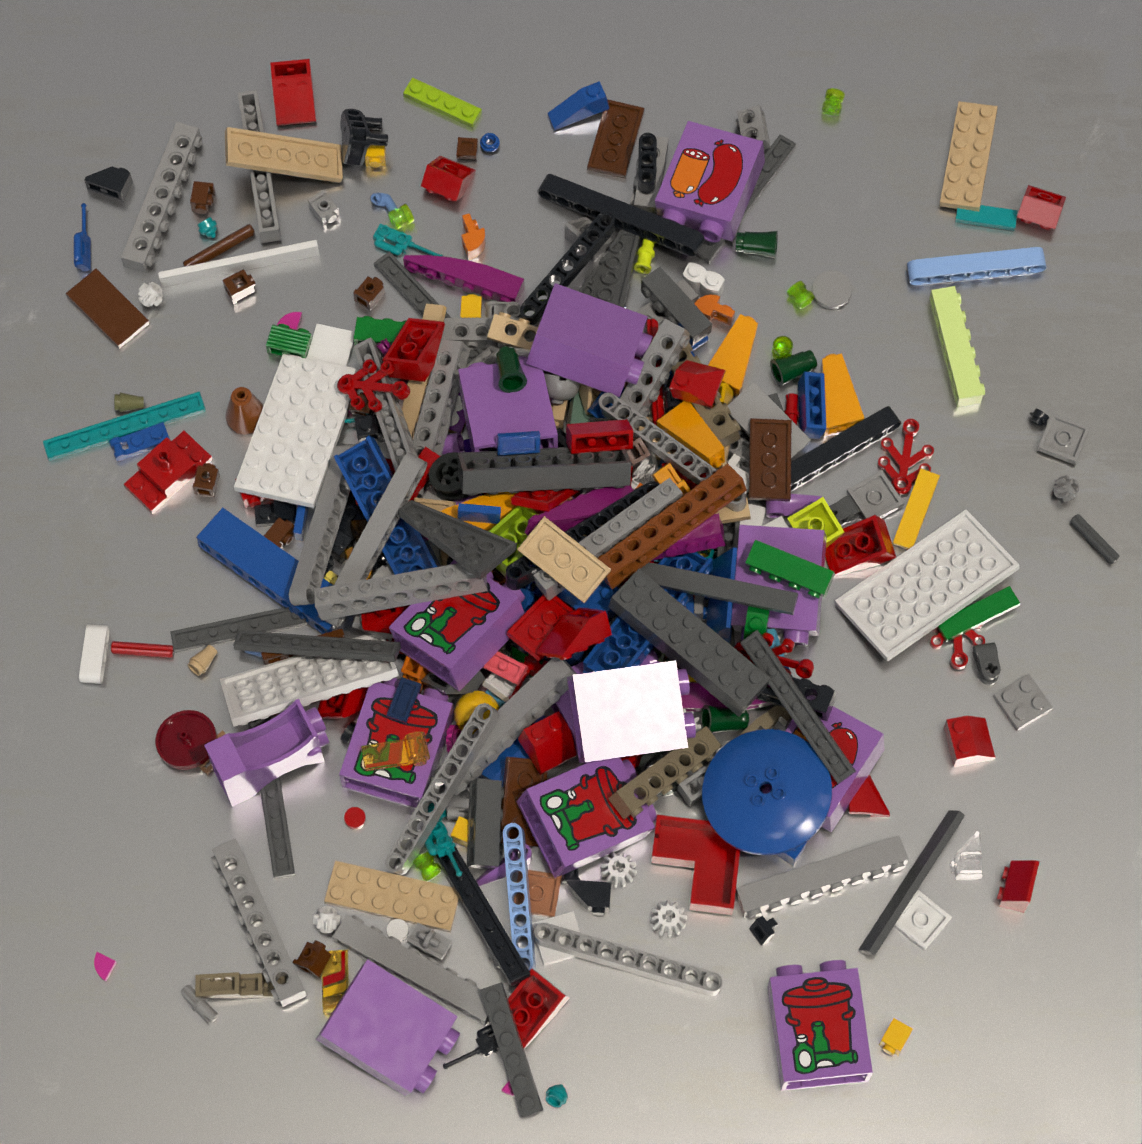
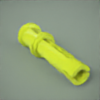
[634,238,655,274]

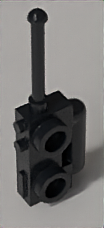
[443,1025,499,1069]

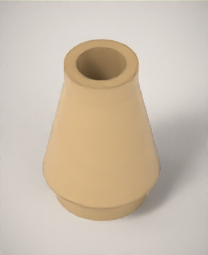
[187,645,218,676]

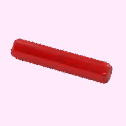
[111,641,174,658]

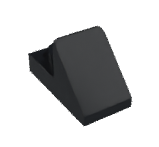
[254,500,297,527]

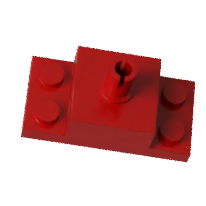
[124,430,213,514]

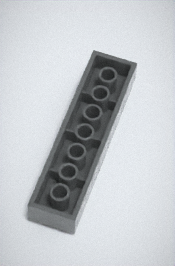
[458,447,631,496]
[608,569,771,717]

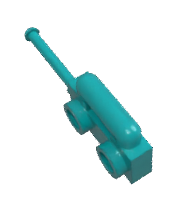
[373,223,443,256]
[425,821,462,877]

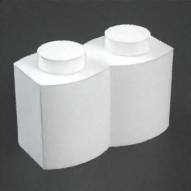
[682,262,725,296]

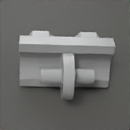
[407,923,452,961]

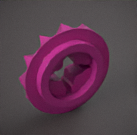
[446,725,461,754]

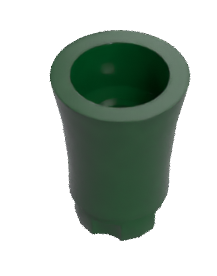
[736,231,778,259]
[496,346,527,393]
[770,350,817,386]
[700,705,749,733]

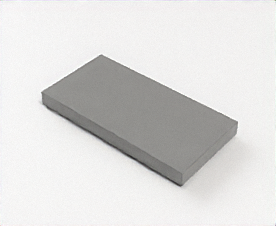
[727,382,811,459]

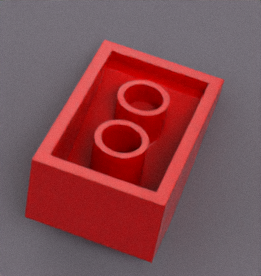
[383,318,445,382]
[825,515,896,576]
[508,969,569,1048]

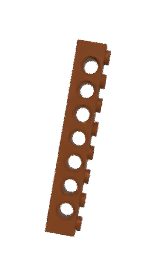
[598,463,747,589]

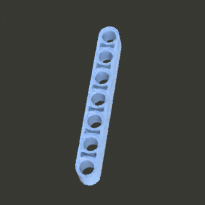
[907,247,1047,285]
[503,823,536,971]

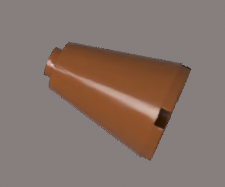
[225,387,264,435]

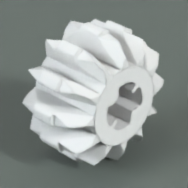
[600,851,637,888]
[650,900,687,938]

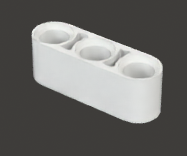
[79,624,110,684]

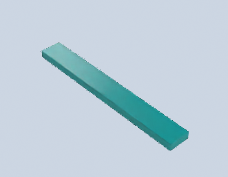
[43,391,206,461]

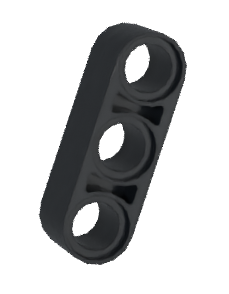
[638,132,657,193]

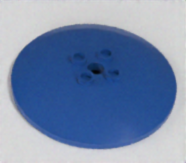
[702,729,832,855]

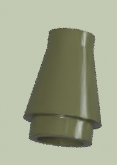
[114,392,144,412]

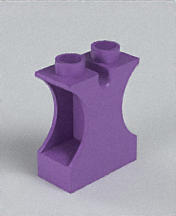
[204,699,330,807]

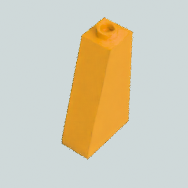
[708,314,758,397]
[821,353,865,437]
[657,401,725,469]
[440,492,517,531]

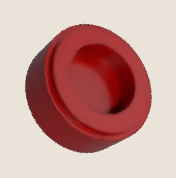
[344,807,366,829]

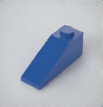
[548,81,609,130]

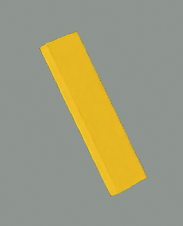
[892,469,940,550]

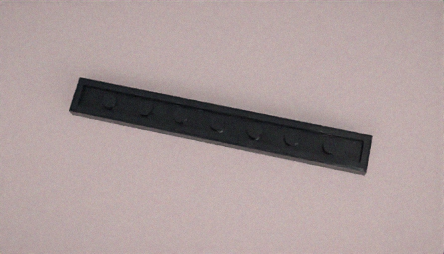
[435,836,531,986]

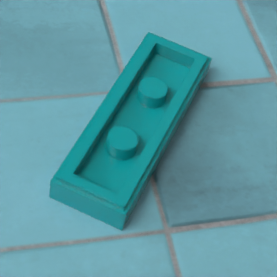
[955,205,1018,231]

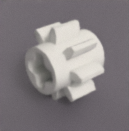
[138,282,163,307]
[313,906,341,933]

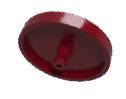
[155,710,218,770]

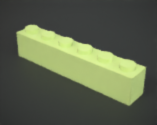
[929,286,985,407]

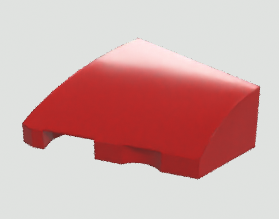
[849,775,890,817]

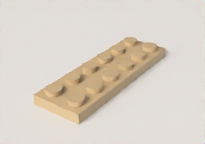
[940,101,998,212]
[225,127,343,183]
[324,861,459,933]

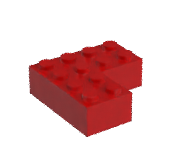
[651,815,740,915]

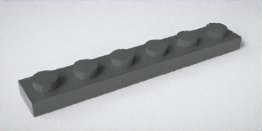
[480,982,543,1117]

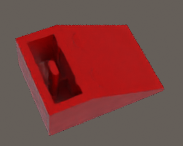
[270,59,316,126]
[536,607,612,660]

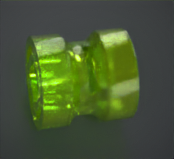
[822,88,845,116]
[387,203,414,230]
[787,281,815,309]
[772,336,793,359]
[413,851,442,881]

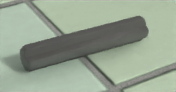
[1070,514,1120,564]

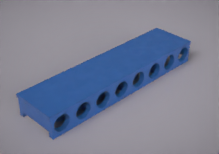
[333,436,441,575]
[196,507,335,634]
[583,552,713,673]

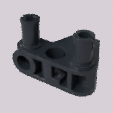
[340,109,388,165]

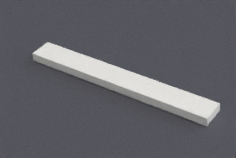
[158,240,319,288]

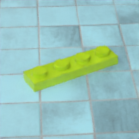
[403,77,482,128]

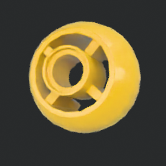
[454,691,500,735]

